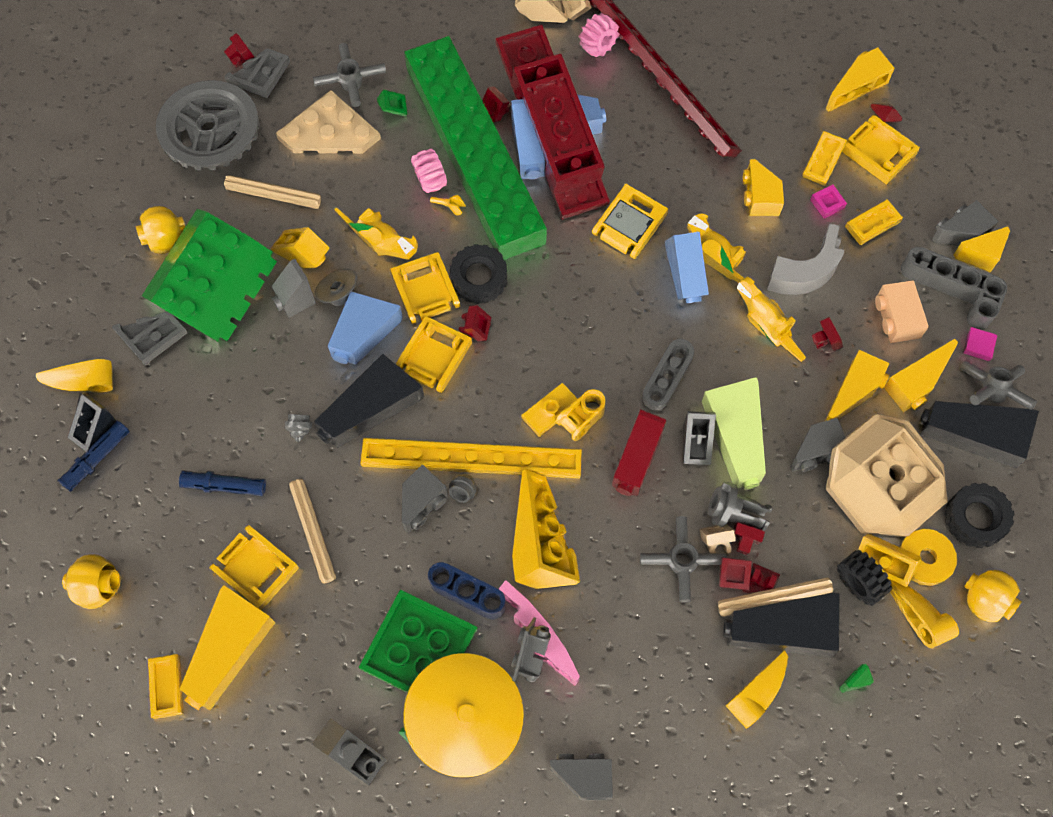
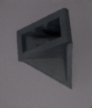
[68,393,116,452]

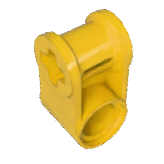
[555,389,606,441]

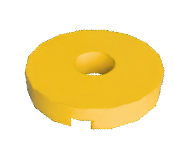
[899,529,957,586]

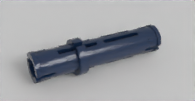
[57,420,130,492]
[179,470,266,497]

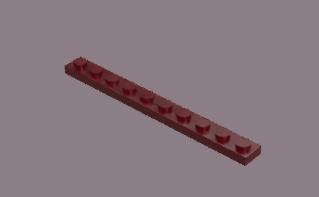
[589,0,742,158]

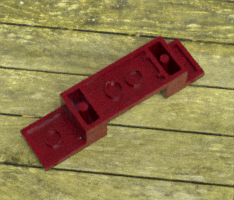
[495,24,610,220]

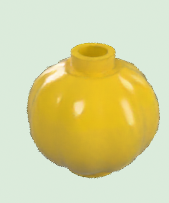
[135,206,185,254]
[62,554,120,609]
[964,570,1022,622]

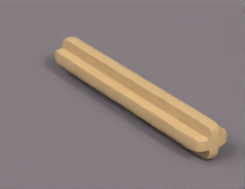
[224,175,322,209]
[289,479,336,584]
[718,577,833,617]

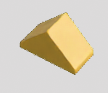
[953,226,1010,272]

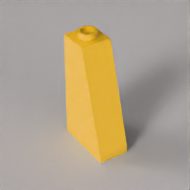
[179,585,275,710]

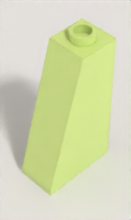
[702,377,766,490]

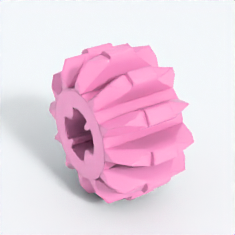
[578,14,620,57]
[411,149,447,193]

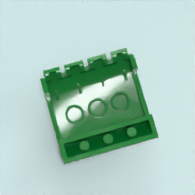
[142,209,278,342]

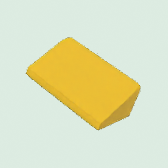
[858,534,921,587]

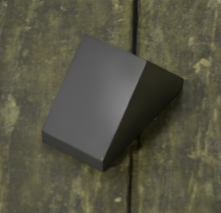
[683,411,716,465]

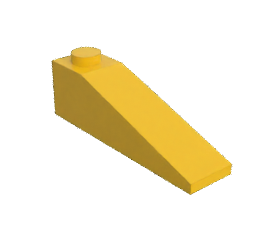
[512,469,580,589]

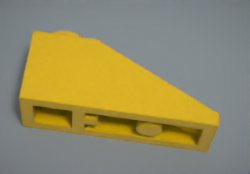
[826,48,895,112]
[884,339,958,413]
[825,350,890,421]

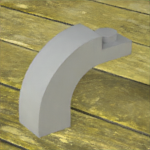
[767,224,845,295]

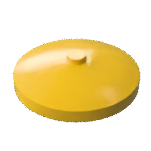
[403,653,524,777]

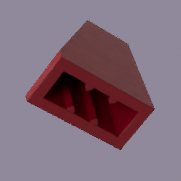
[612,409,667,497]

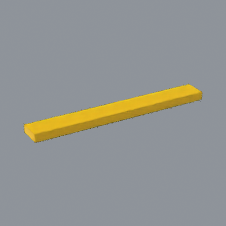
[360,438,582,479]

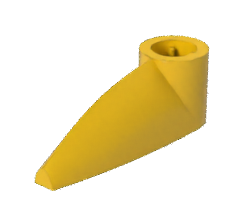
[36,359,113,393]
[887,578,959,648]
[726,650,788,729]

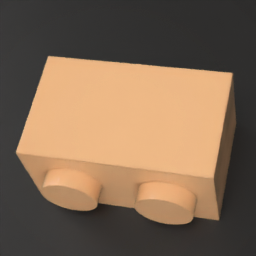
[875,280,929,343]

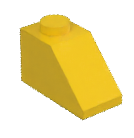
[270,227,330,268]

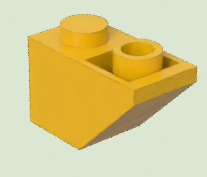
[743,159,784,216]

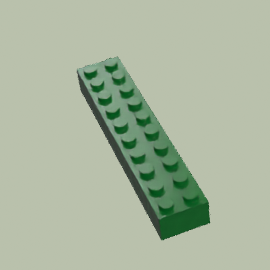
[404,36,547,260]

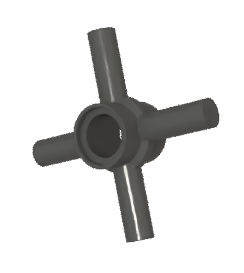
[313,43,386,107]
[960,360,1037,410]
[640,516,727,602]

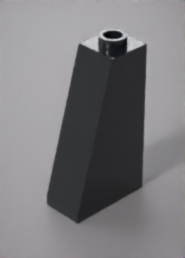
[314,354,424,448]
[919,401,1039,468]
[723,593,840,657]

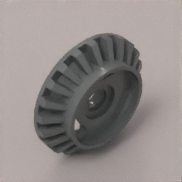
[156,80,260,171]

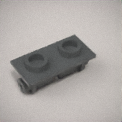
[511,617,551,682]

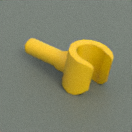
[430,195,466,216]

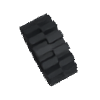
[837,550,892,606]

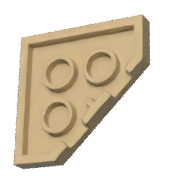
[276,90,381,154]

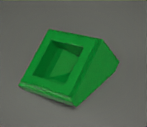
[377,89,407,117]
[839,664,874,693]

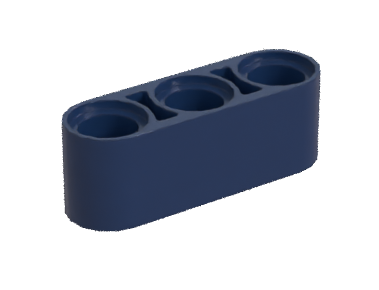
[428,562,506,620]

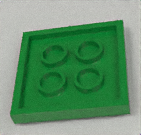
[358,589,478,693]

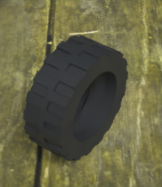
[450,244,507,304]
[945,483,1015,548]

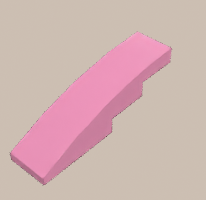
[499,581,580,686]

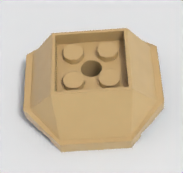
[826,414,948,537]

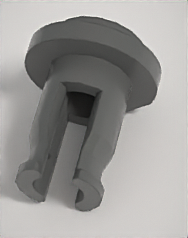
[708,482,773,531]

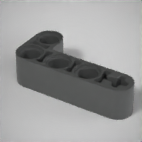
[901,247,1007,330]

